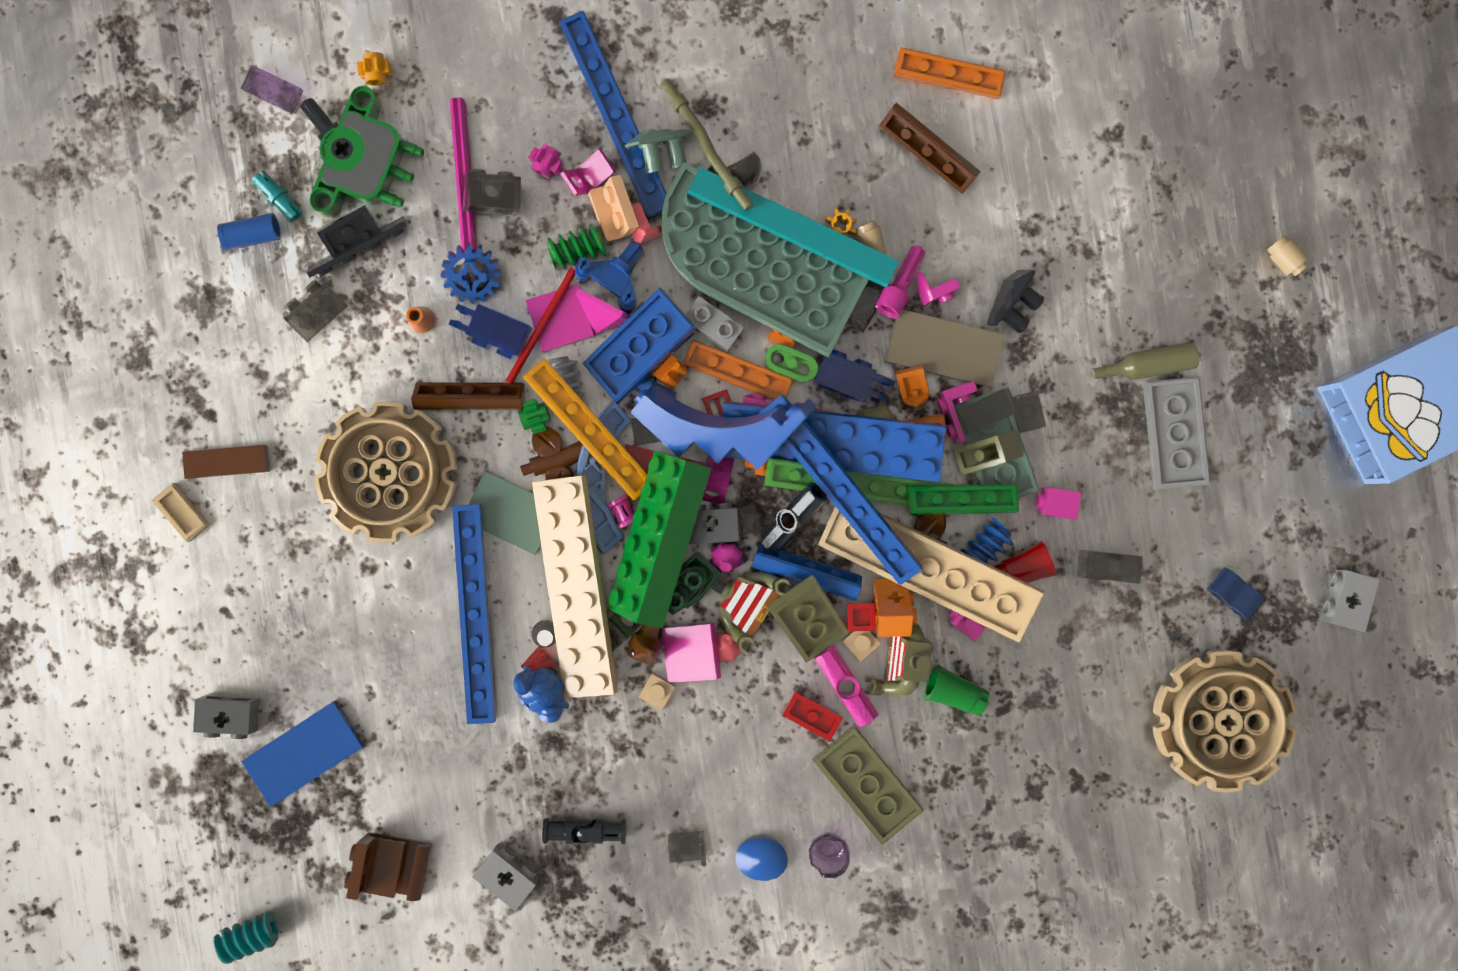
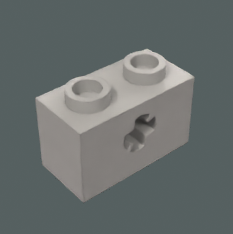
[686,296,744,353]
[1322,569,1380,633]
[472,844,539,911]

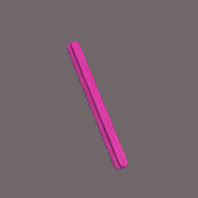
[450,97,477,259]

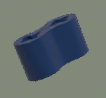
[1206,567,1266,621]

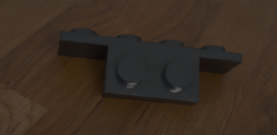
[307,205,407,278]

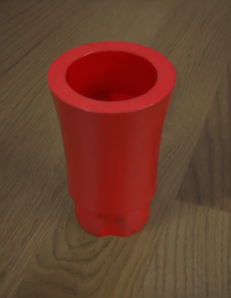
[993,540,1057,583]

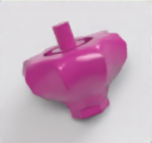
[710,542,743,572]

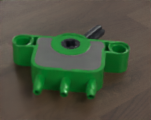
[300,86,424,218]

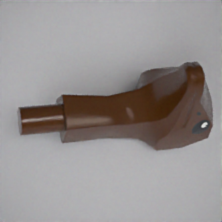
[627,625,663,664]

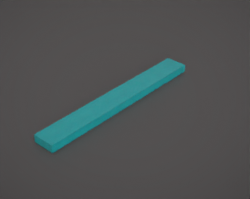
[688,167,899,288]

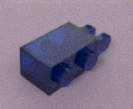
[448,304,532,360]
[813,349,896,403]

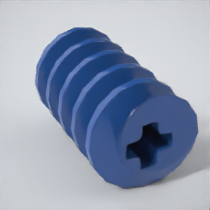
[960,517,1014,565]

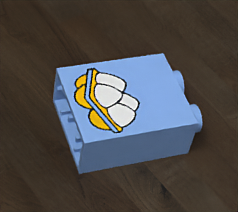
[1317,324,1458,484]

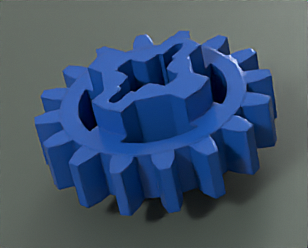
[441,243,501,304]

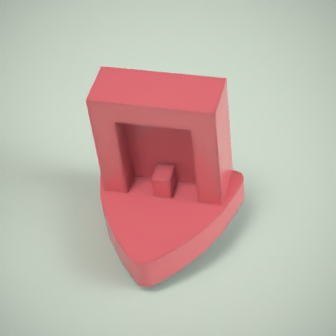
[632,203,662,245]

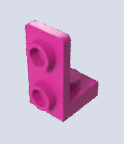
[937,381,977,444]

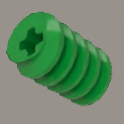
[547,224,608,270]

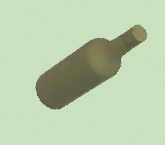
[1092,342,1199,380]

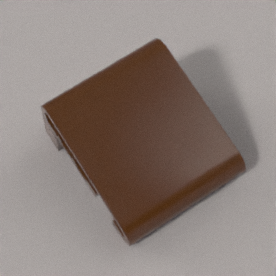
[344,833,431,901]

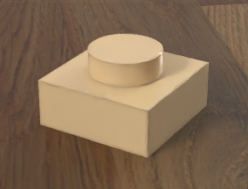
[842,631,881,662]
[638,672,676,711]

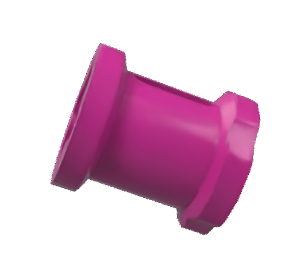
[607,494,635,529]

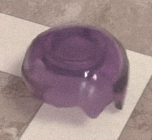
[808,832,850,878]

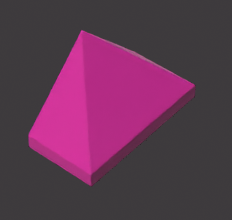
[576,288,630,335]

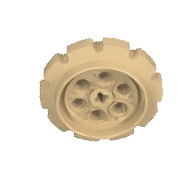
[314,402,458,543]
[1153,650,1297,792]

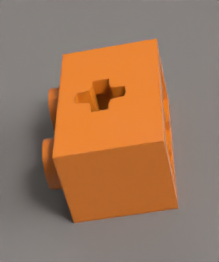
[873,579,917,637]

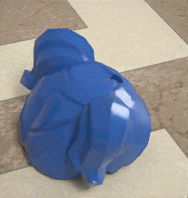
[513,666,569,723]

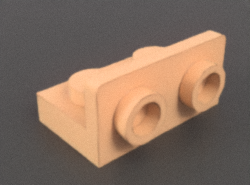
[588,174,639,242]

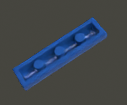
[751,543,862,601]

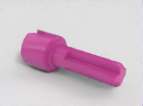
[875,245,926,319]

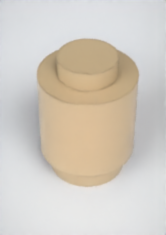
[1267,235,1309,276]

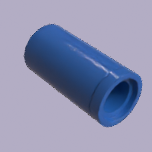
[217,213,281,251]

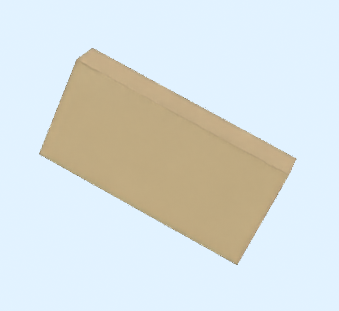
[151,483,210,542]

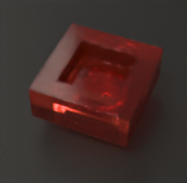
[520,645,559,671]

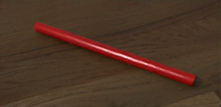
[505,267,575,384]

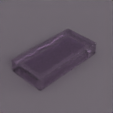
[240,65,303,115]

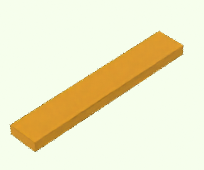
[523,358,647,500]

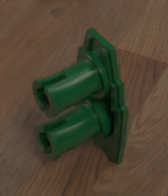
[668,551,722,615]

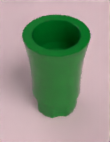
[924,664,990,715]

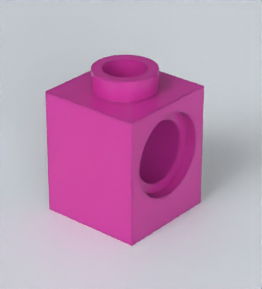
[1036,487,1081,520]

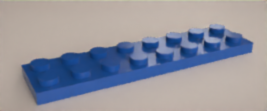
[722,401,946,482]

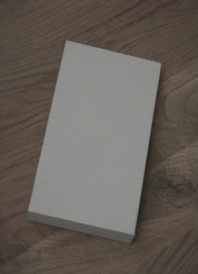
[1143,377,1211,490]

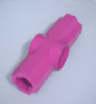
[814,645,879,728]

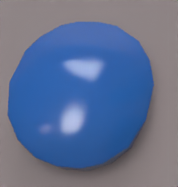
[736,836,788,881]

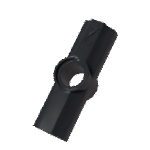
[761,482,828,553]

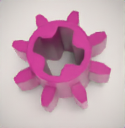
[528,144,564,178]

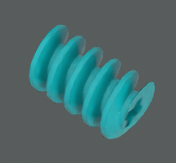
[214,911,279,964]

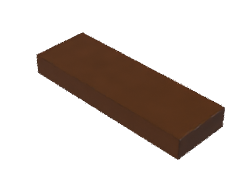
[182,445,269,479]

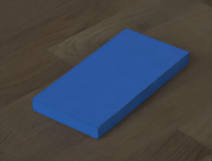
[582,287,697,404]
[241,701,364,807]

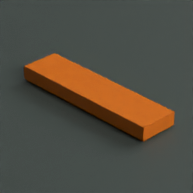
[894,47,1006,100]
[683,339,794,401]

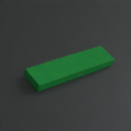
[907,484,1019,515]

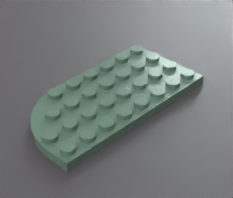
[661,162,869,357]

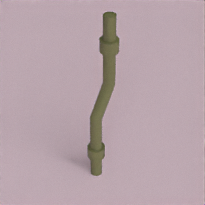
[660,79,754,211]

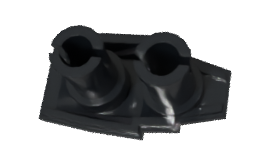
[987,270,1045,333]

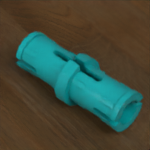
[252,170,303,223]

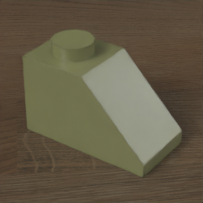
[953,430,1024,475]

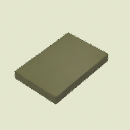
[767,575,851,663]

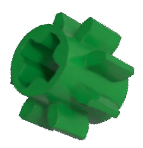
[518,398,551,434]

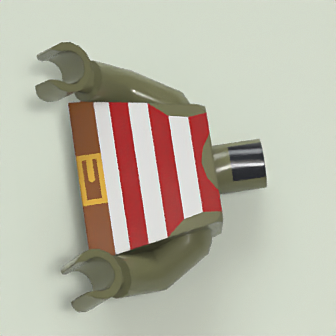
[711,572,795,656]
[865,624,932,696]

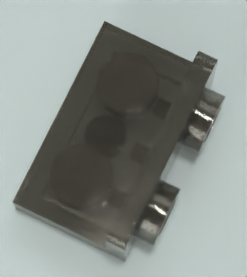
[283,278,348,343]

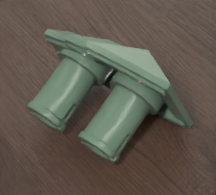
[625,129,693,173]

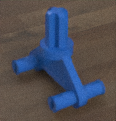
[575,242,643,315]

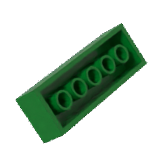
[607,450,712,628]

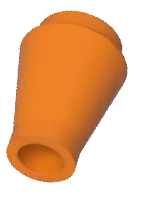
[406,306,435,333]

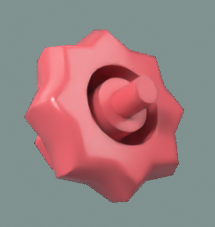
[716,632,742,662]

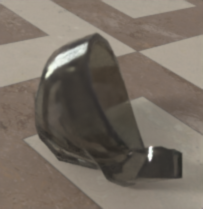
[707,151,762,189]

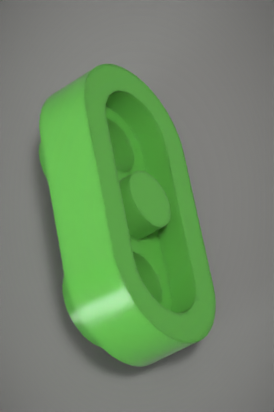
[765,344,818,383]

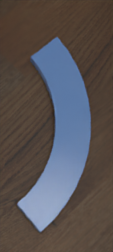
[576,400,632,555]

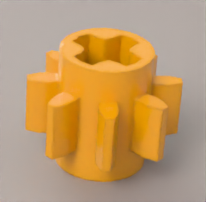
[357,52,392,86]
[825,208,857,237]

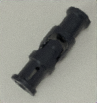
[542,818,627,844]

